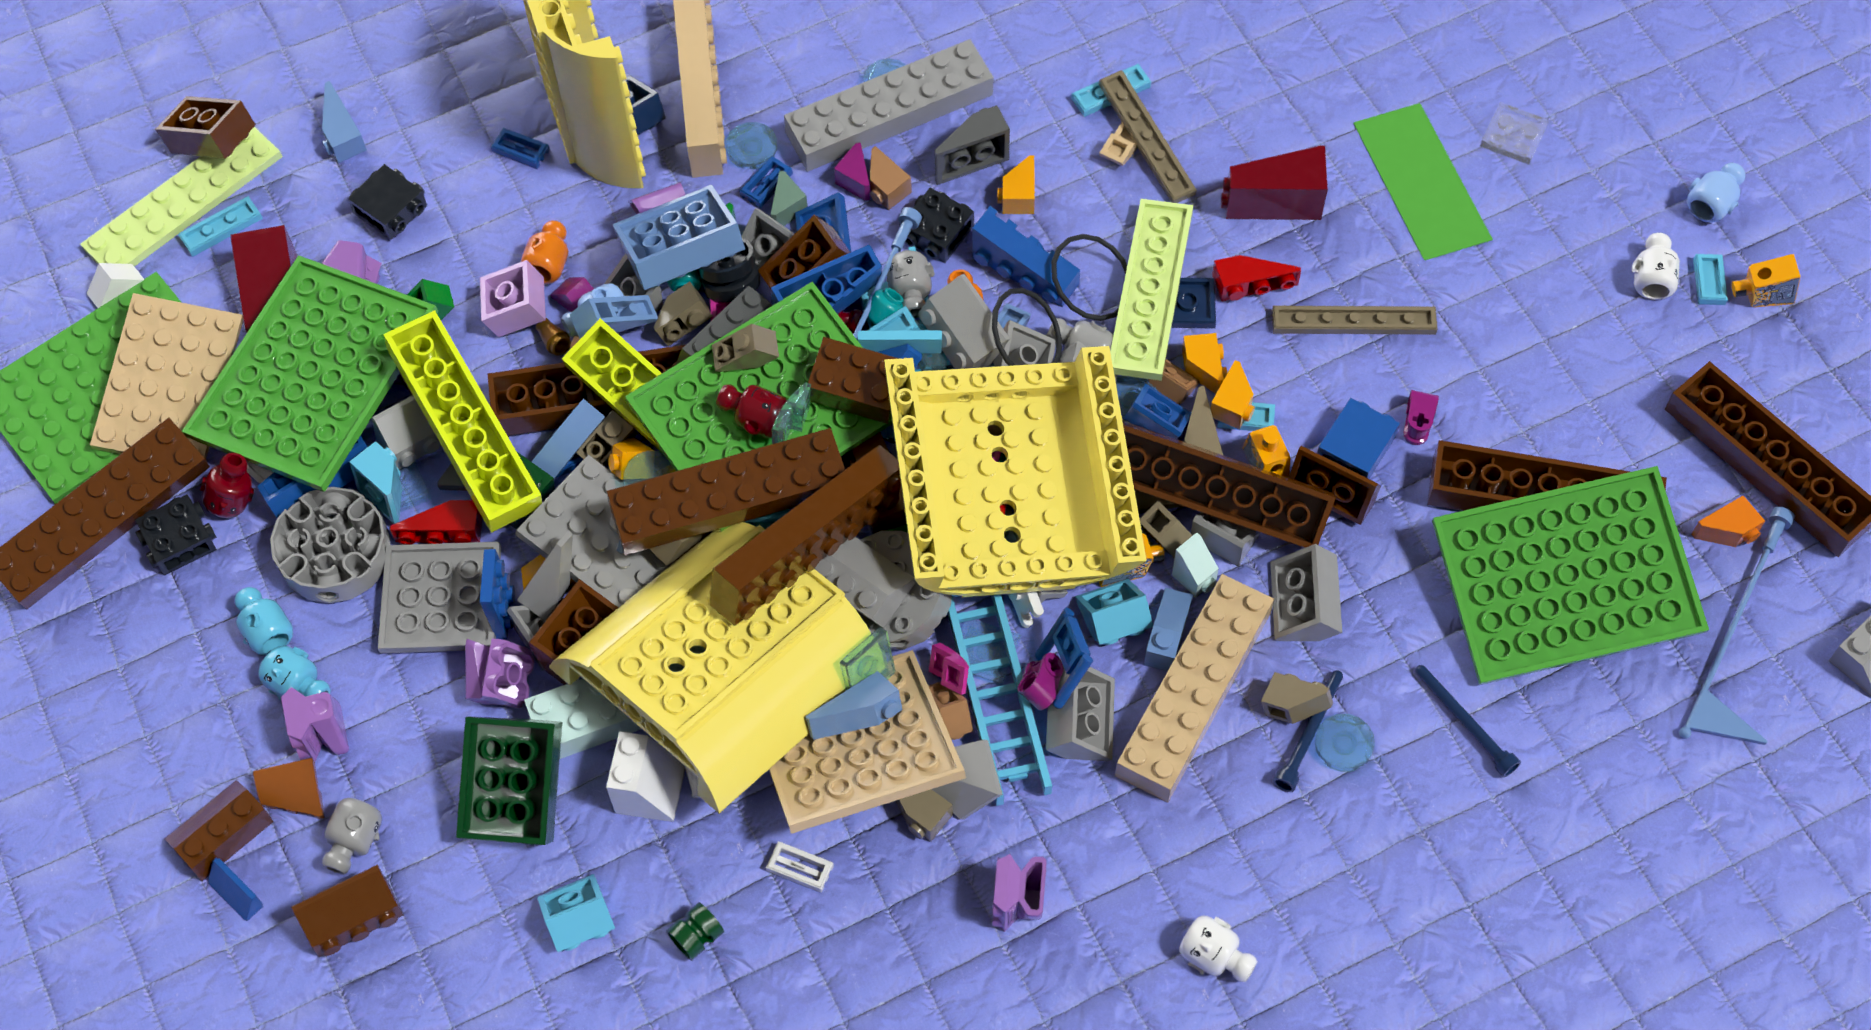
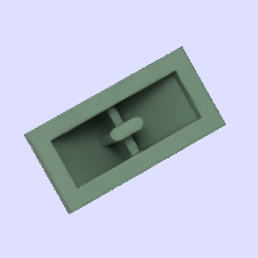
[771,171,808,226]

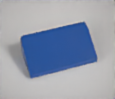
[208,857,263,921]

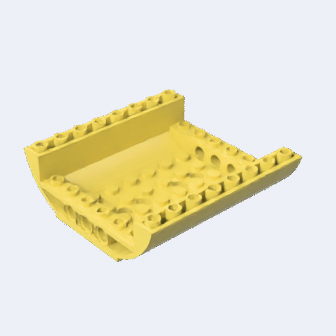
[523,0,646,188]
[884,346,1147,597]
[549,522,884,813]

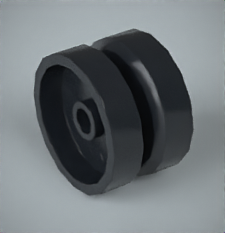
[697,238,761,303]

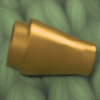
[536,318,571,356]

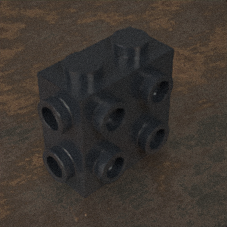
[347,164,427,240]
[899,188,974,263]
[135,494,217,576]

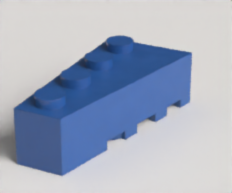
[972,206,1080,307]
[771,244,882,314]
[257,436,367,518]

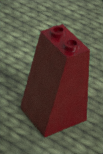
[1221,146,1328,220]
[231,225,298,332]

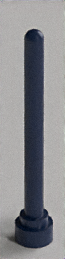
[1415,665,1521,778]
[1272,670,1343,792]

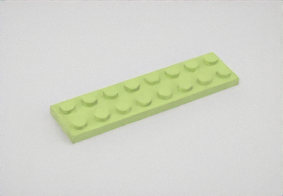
[80,127,283,266]
[1110,199,1193,381]

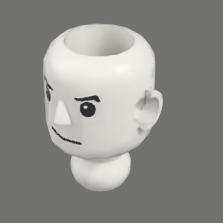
[1632,233,1680,300]
[1179,916,1258,982]

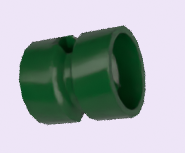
[666,902,724,961]

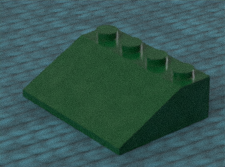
[456,716,563,845]

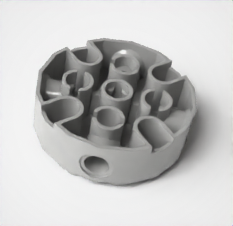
[270,487,391,603]
[855,531,952,649]

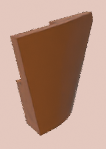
[253,758,325,819]

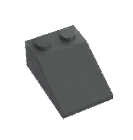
[935,105,1010,185]

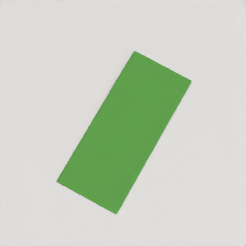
[1354,103,1493,260]

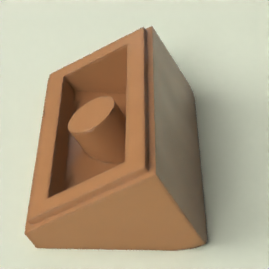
[1138,359,1200,405]

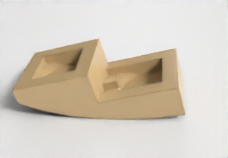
[1099,122,1137,166]

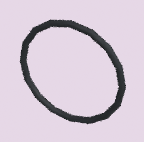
[1051,234,1127,321]
[992,288,1062,366]

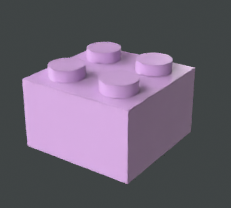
[480,260,546,337]

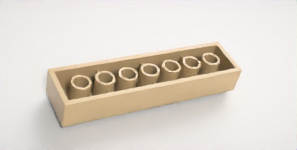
[673,0,727,178]
[1115,574,1274,803]

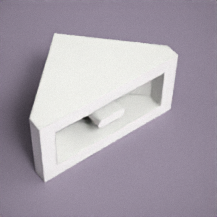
[87,263,144,308]

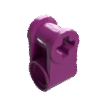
[1403,390,1439,445]
[1017,652,1064,710]

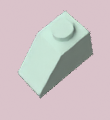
[1172,533,1219,598]

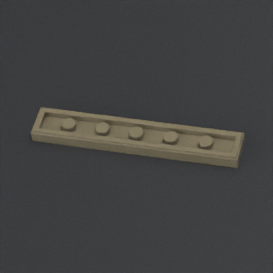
[1099,70,1197,203]
[1272,306,1438,335]

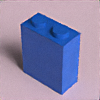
[1317,397,1400,479]

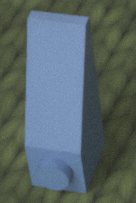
[322,81,367,163]
[569,295,659,339]
[1144,588,1193,671]
[805,671,903,740]

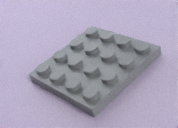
[378,542,501,653]

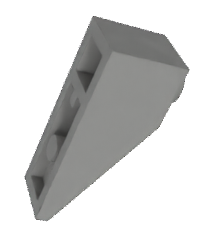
[517,530,573,621]

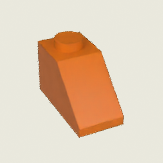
[1691,495,1765,547]

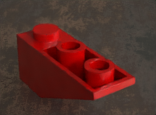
[1212,255,1302,302]
[390,500,483,545]

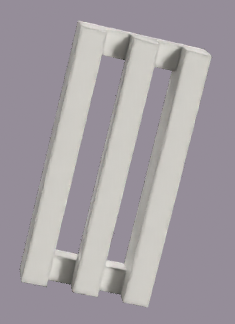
[766,841,834,893]

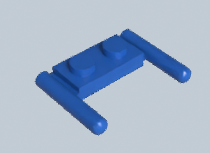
[1035,608,1093,709]

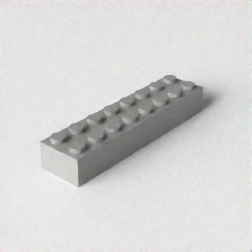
[784,39,994,172]

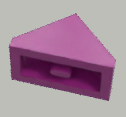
[834,142,870,201]
[550,277,594,312]

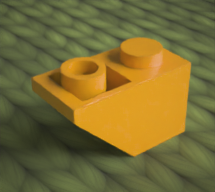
[1182,333,1227,394]

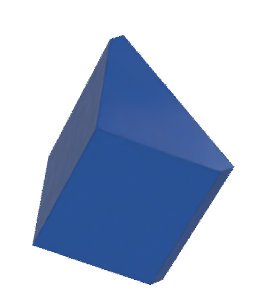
[1123,383,1191,439]

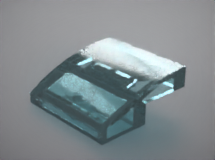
[772,383,811,444]

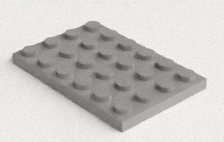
[515,455,678,608]

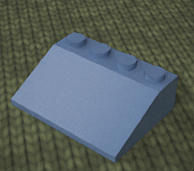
[612,185,745,290]

